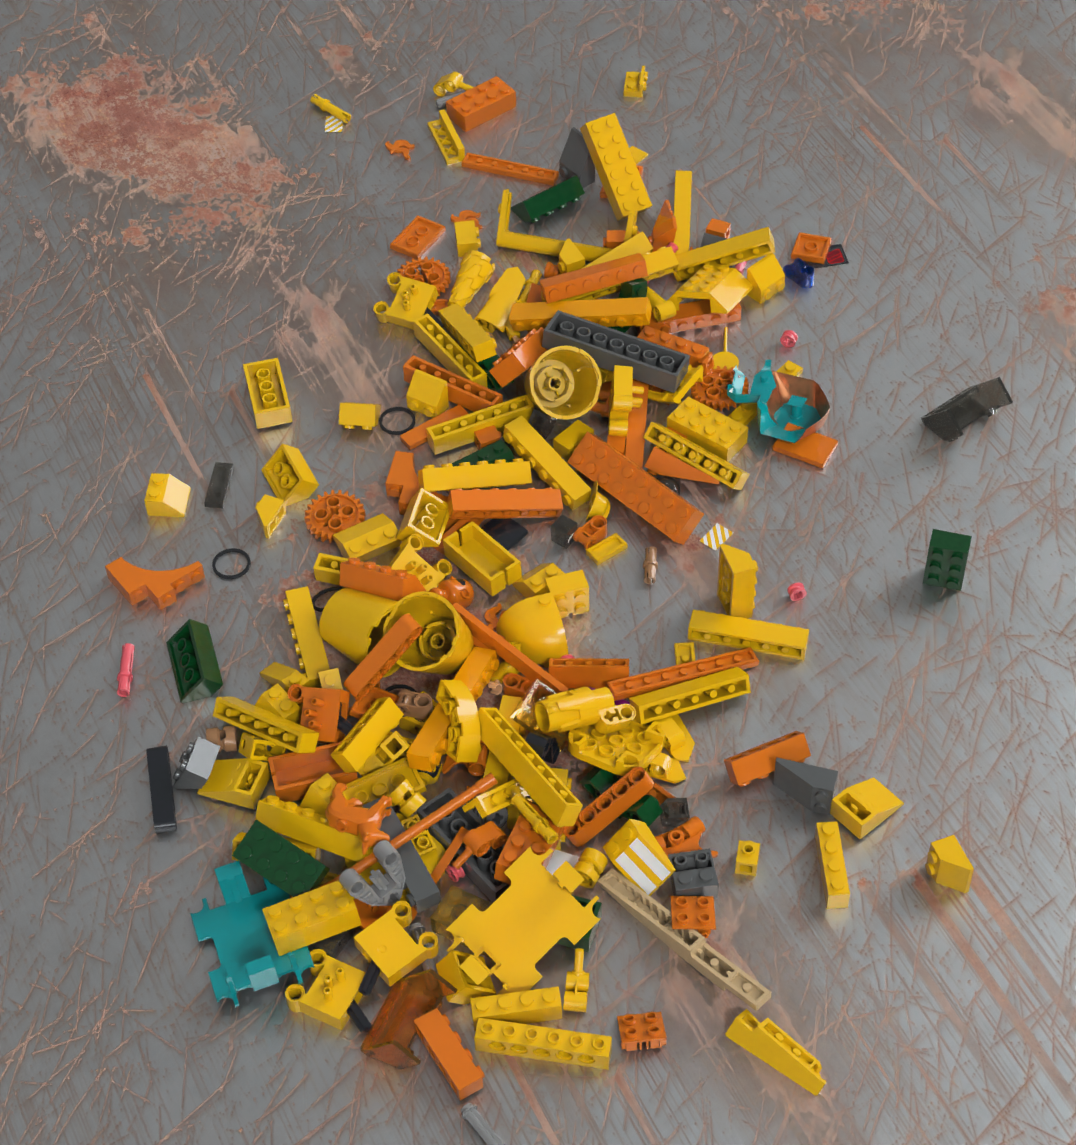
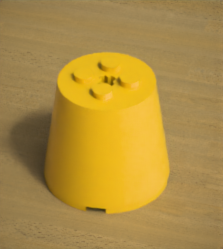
[524,346,602,420]
[319,588,401,678]
[383,591,474,675]

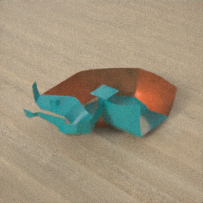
[727,360,830,443]

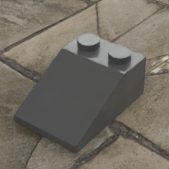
[559,127,595,188]
[773,757,838,815]

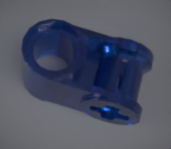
[783,258,815,288]

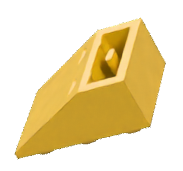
[197,758,270,810]
[830,777,904,839]

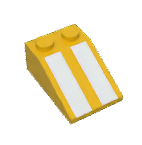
[603,819,676,896]

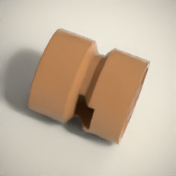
[206,725,238,754]

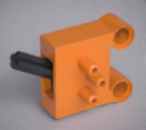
[287,684,354,744]

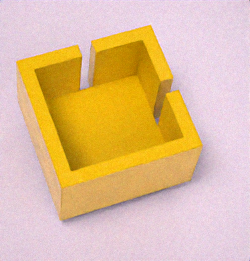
[545,570,589,619]

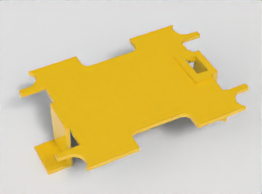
[446,846,601,995]

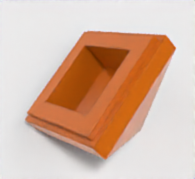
[698,352,714,376]

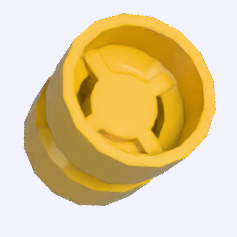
[388,779,426,818]
[573,847,608,888]

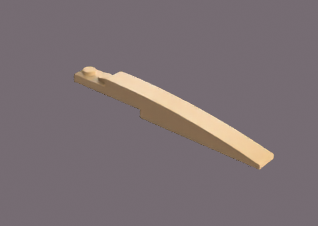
[597,868,772,1011]

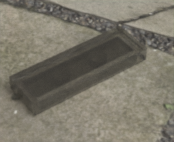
[204,462,234,509]

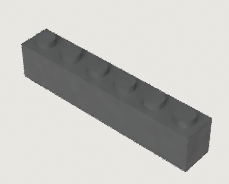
[362,798,441,913]

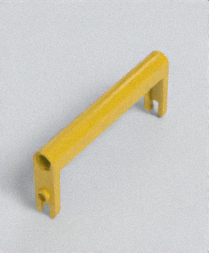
[496,189,638,262]

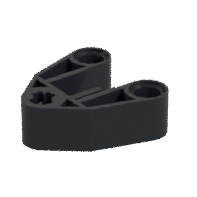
[525,731,560,764]

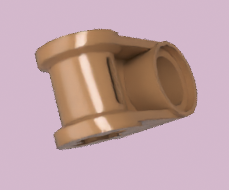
[395,689,434,720]

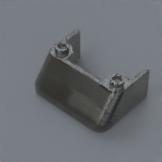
[921,377,1013,442]

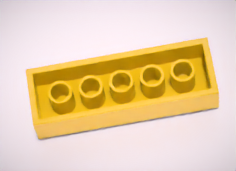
[580,113,652,221]

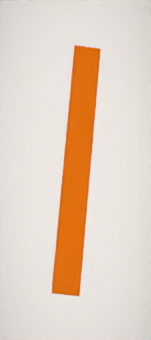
[405,827,469,923]

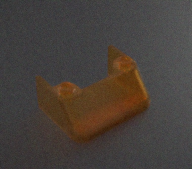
[360,969,458,1069]

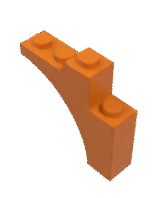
[385,451,448,515]
[105,557,205,610]

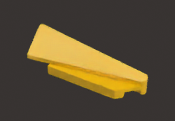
[725,1009,826,1096]

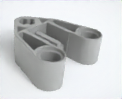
[339,840,406,906]

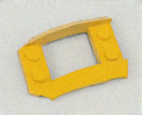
[648,365,703,405]

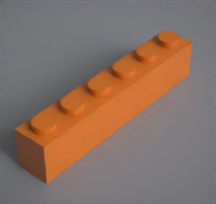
[539,253,648,304]
[636,299,742,334]
[403,355,503,412]
[447,487,563,519]

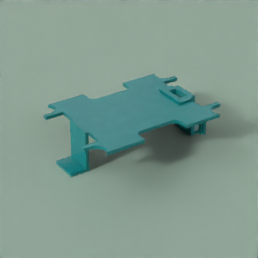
[190,860,315,1007]

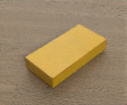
[586,533,628,566]

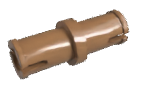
[643,546,658,584]

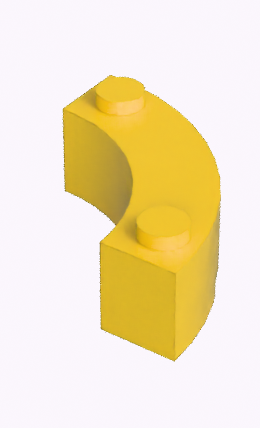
[436,680,481,762]

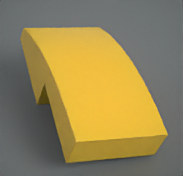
[401,814,437,857]

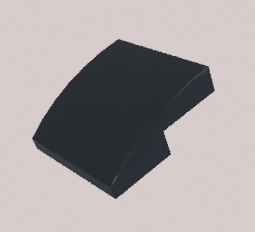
[481,518,528,551]

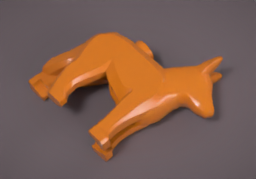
[325,782,392,855]

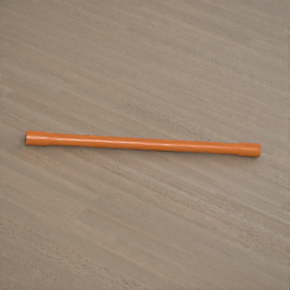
[318,772,498,888]

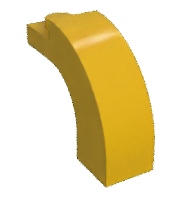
[358,730,411,777]

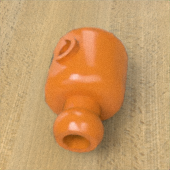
[429,576,474,608]

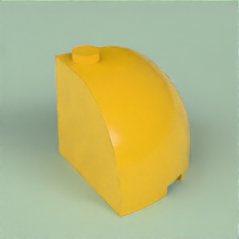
[496,592,569,668]

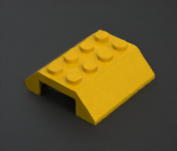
[668,264,753,314]

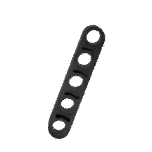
[146,745,177,834]

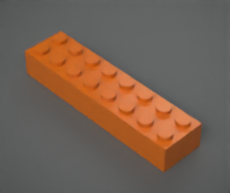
[567,431,704,545]

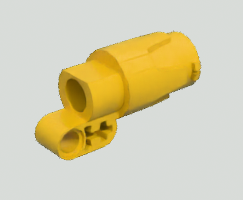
[535,687,636,734]

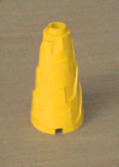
[447,250,495,308]

